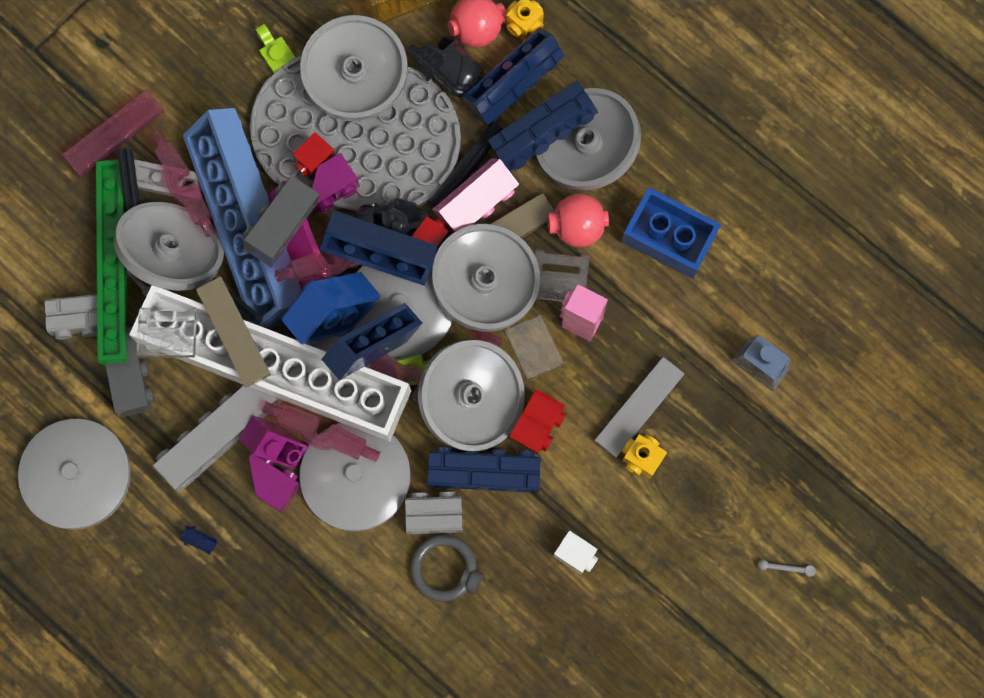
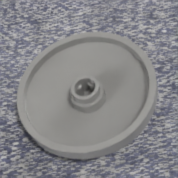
[300,15,408,121]
[537,88,641,191]
[114,202,224,291]
[431,224,540,332]
[353,265,453,359]
[418,340,525,451]
[18,419,131,530]
[300,423,411,532]

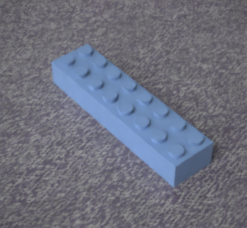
[183,108,303,328]

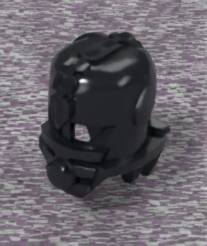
[408,35,483,97]
[355,198,430,236]

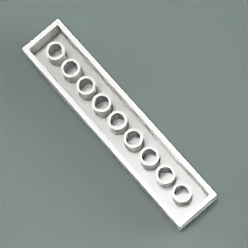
[129,285,411,442]

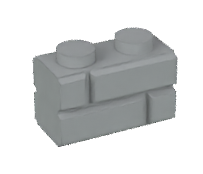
[45,294,97,340]
[405,492,463,534]

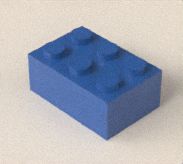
[621,187,721,278]
[282,272,381,345]

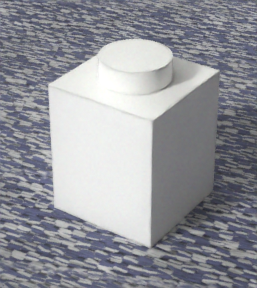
[553,531,599,575]

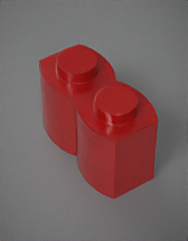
[509,389,567,455]

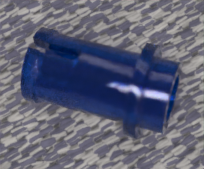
[180,525,218,555]

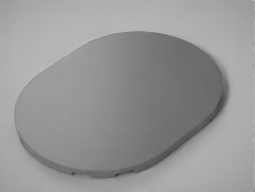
[250,56,461,213]

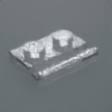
[505,315,564,381]

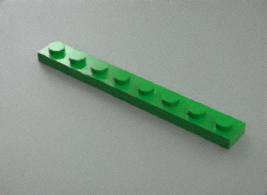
[96,159,128,365]

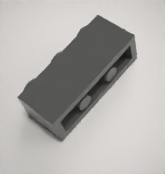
[242,176,319,267]
[105,327,155,418]

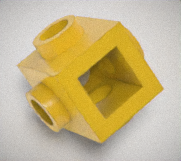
[506,0,544,41]
[622,434,667,479]

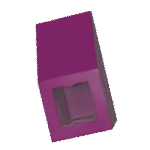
[312,153,360,214]
[239,415,309,469]
[249,453,301,513]

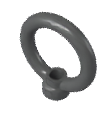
[410,535,484,602]

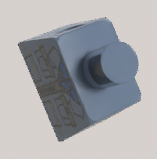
[731,335,790,392]

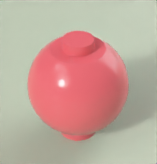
[447,0,507,48]
[547,194,609,248]

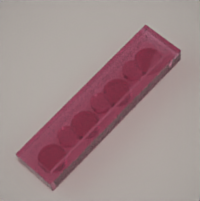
[62,90,165,177]

